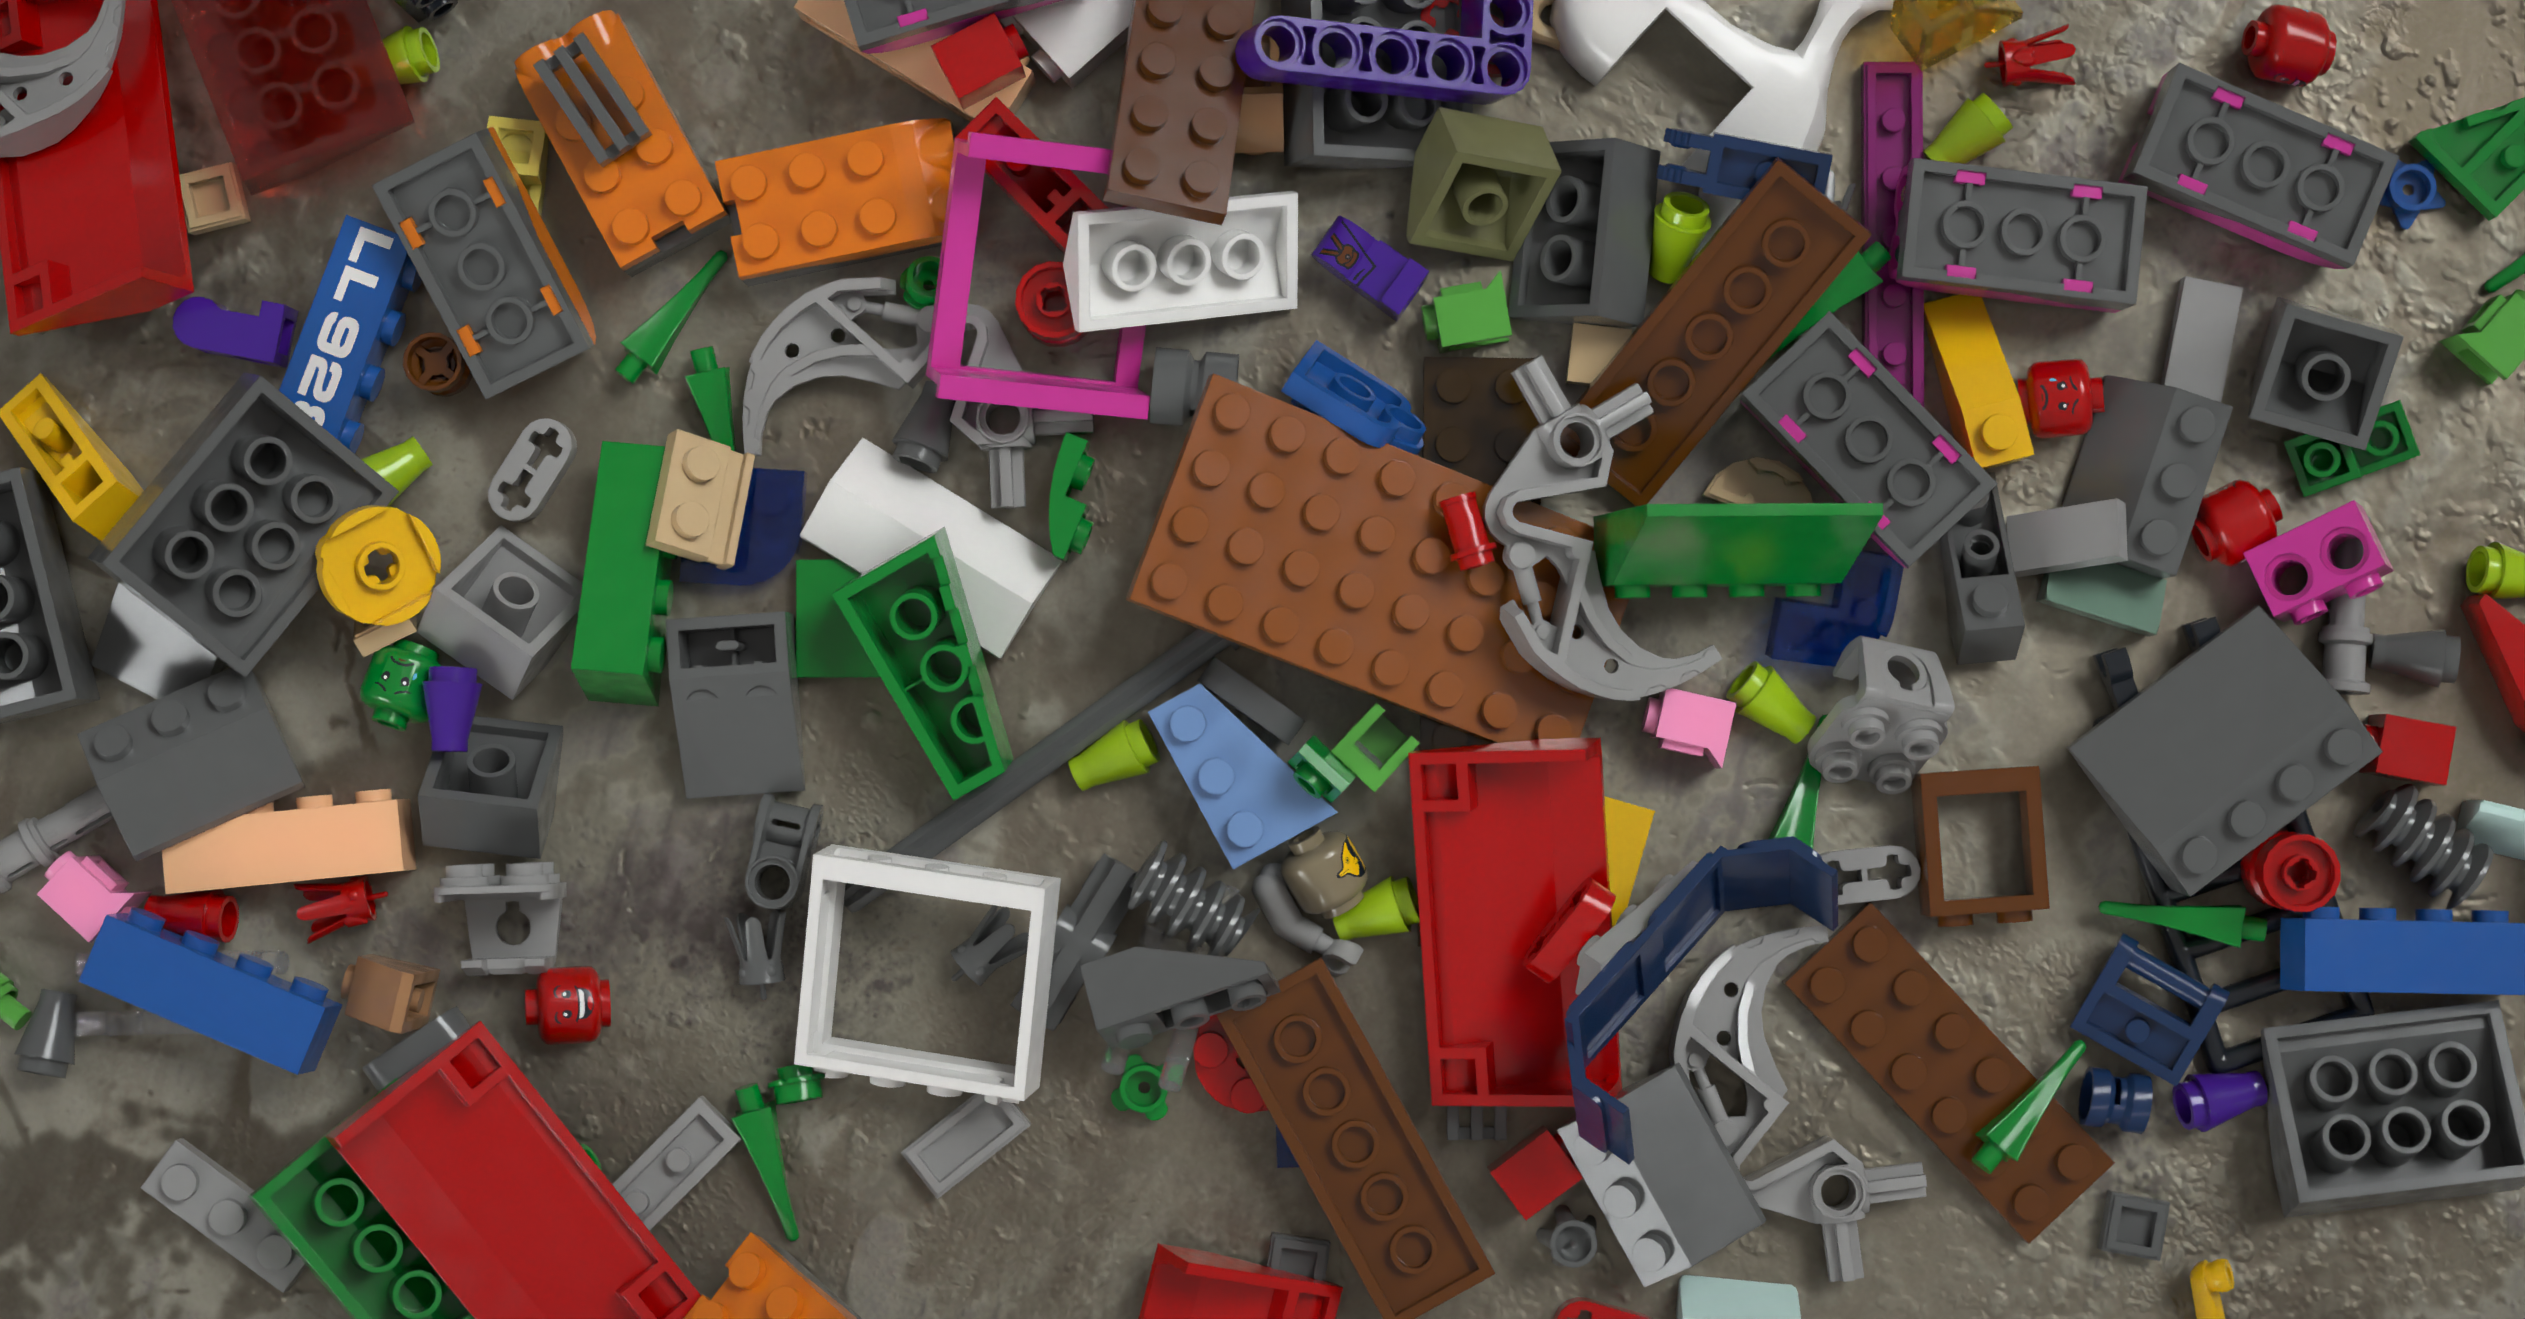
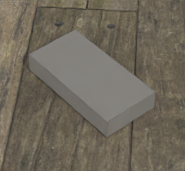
[2160,276,2243,403]
[2007,498,2128,578]
[901,1093,1031,1199]

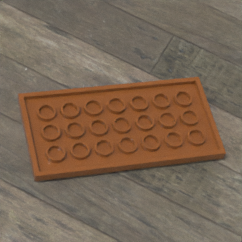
[1125,373,1629,743]

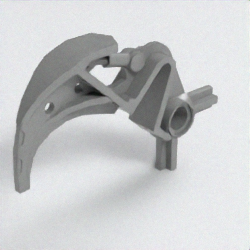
[0,0,126,158]
[742,277,1094,509]
[1482,355,1722,701]
[1668,925,1927,1282]

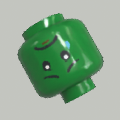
[360,639,442,731]

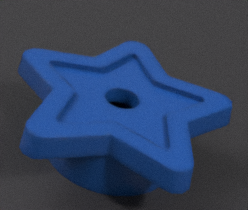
[2379,159,2446,229]

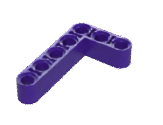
[1235,0,1534,105]

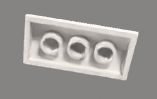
[1063,191,1298,332]
[800,437,1062,660]

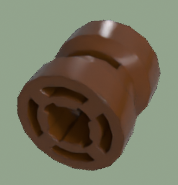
[403,332,473,397]

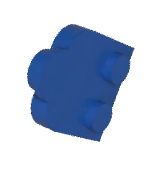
[1281,340,1426,455]

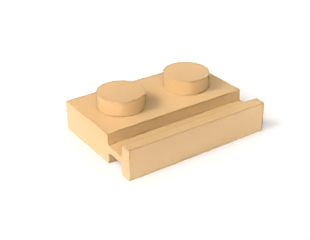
[646,429,755,570]

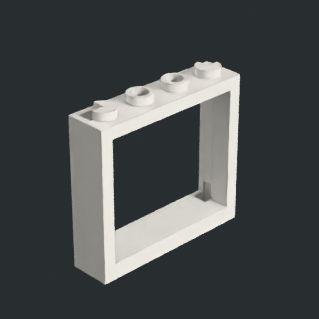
[794,844,1061,1105]

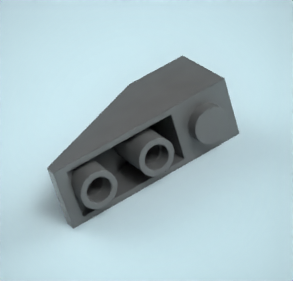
[1940,472,2025,665]
[1080,947,1281,1049]

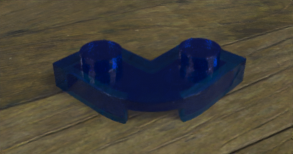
[679,468,807,586]
[1765,550,1904,667]

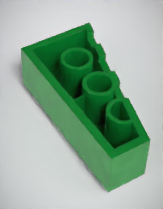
[571,441,678,707]
[832,526,1014,801]

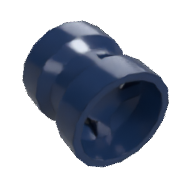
[2078,1066,2153,1134]

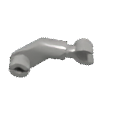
[1252,863,1364,976]

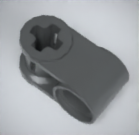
[745,793,824,910]

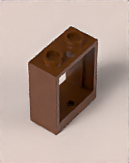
[1911,766,2050,927]

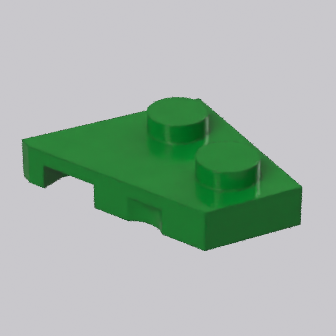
[2408,97,2525,221]

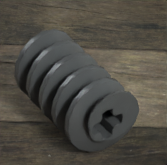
[2353,784,2494,909]
[1128,839,1260,957]

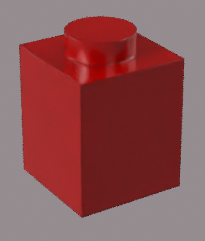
[931,13,1029,110]
[2359,714,2457,786]
[1487,1125,1583,1221]

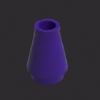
[422,666,483,752]
[2172,1070,2268,1132]

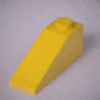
[1924,295,2035,470]
[0,373,144,541]

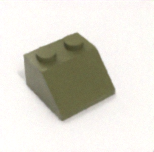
[1406,107,1562,262]

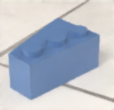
[1148,684,1338,869]

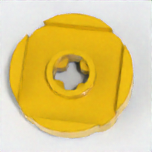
[315,505,441,626]

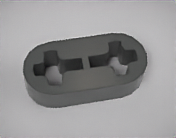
[1197,657,1305,745]
[362,1006,471,1092]

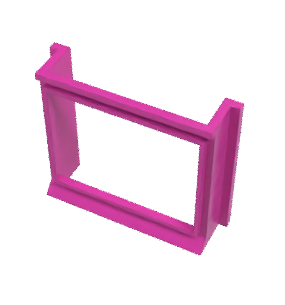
[926,132,1150,420]

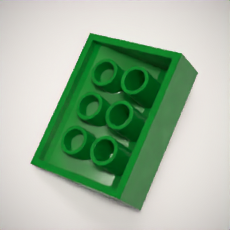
[1593,503,1883,599]
[248,1078,474,1319]

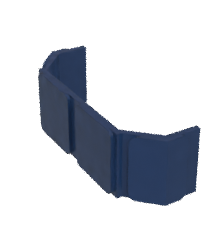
[1565,836,1838,1164]

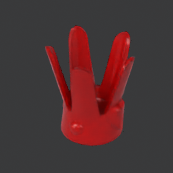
[1984,24,2076,87]
[294,875,388,944]

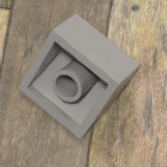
[416,525,582,700]

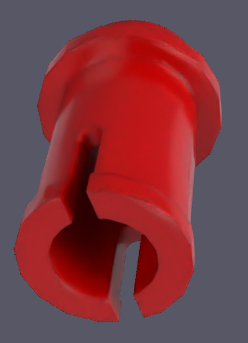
[1439,491,1497,572]

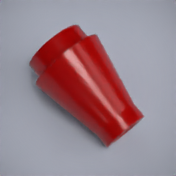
[144,889,239,943]

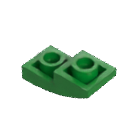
[2284,399,2421,497]
[1049,432,1096,563]
[1288,735,1356,803]

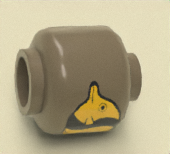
[1280,827,1368,919]

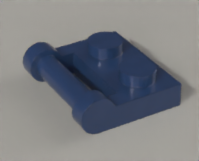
[2070,933,2230,1087]

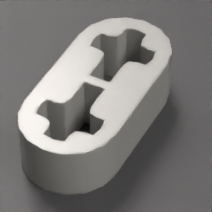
[488,418,577,523]
[1819,845,1920,905]

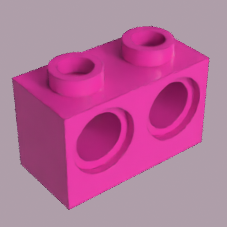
[2243,500,2394,625]

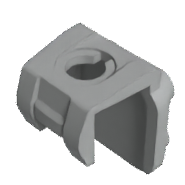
[1807,635,1955,794]
[434,862,567,976]

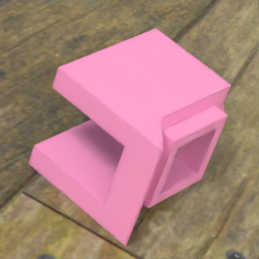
[1642,688,1736,769]
[37,851,151,943]

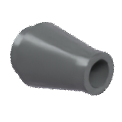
[892,381,956,473]
[2369,629,2461,688]
[14,989,78,1078]

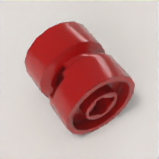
[1015,261,1089,347]
[2241,831,2341,912]

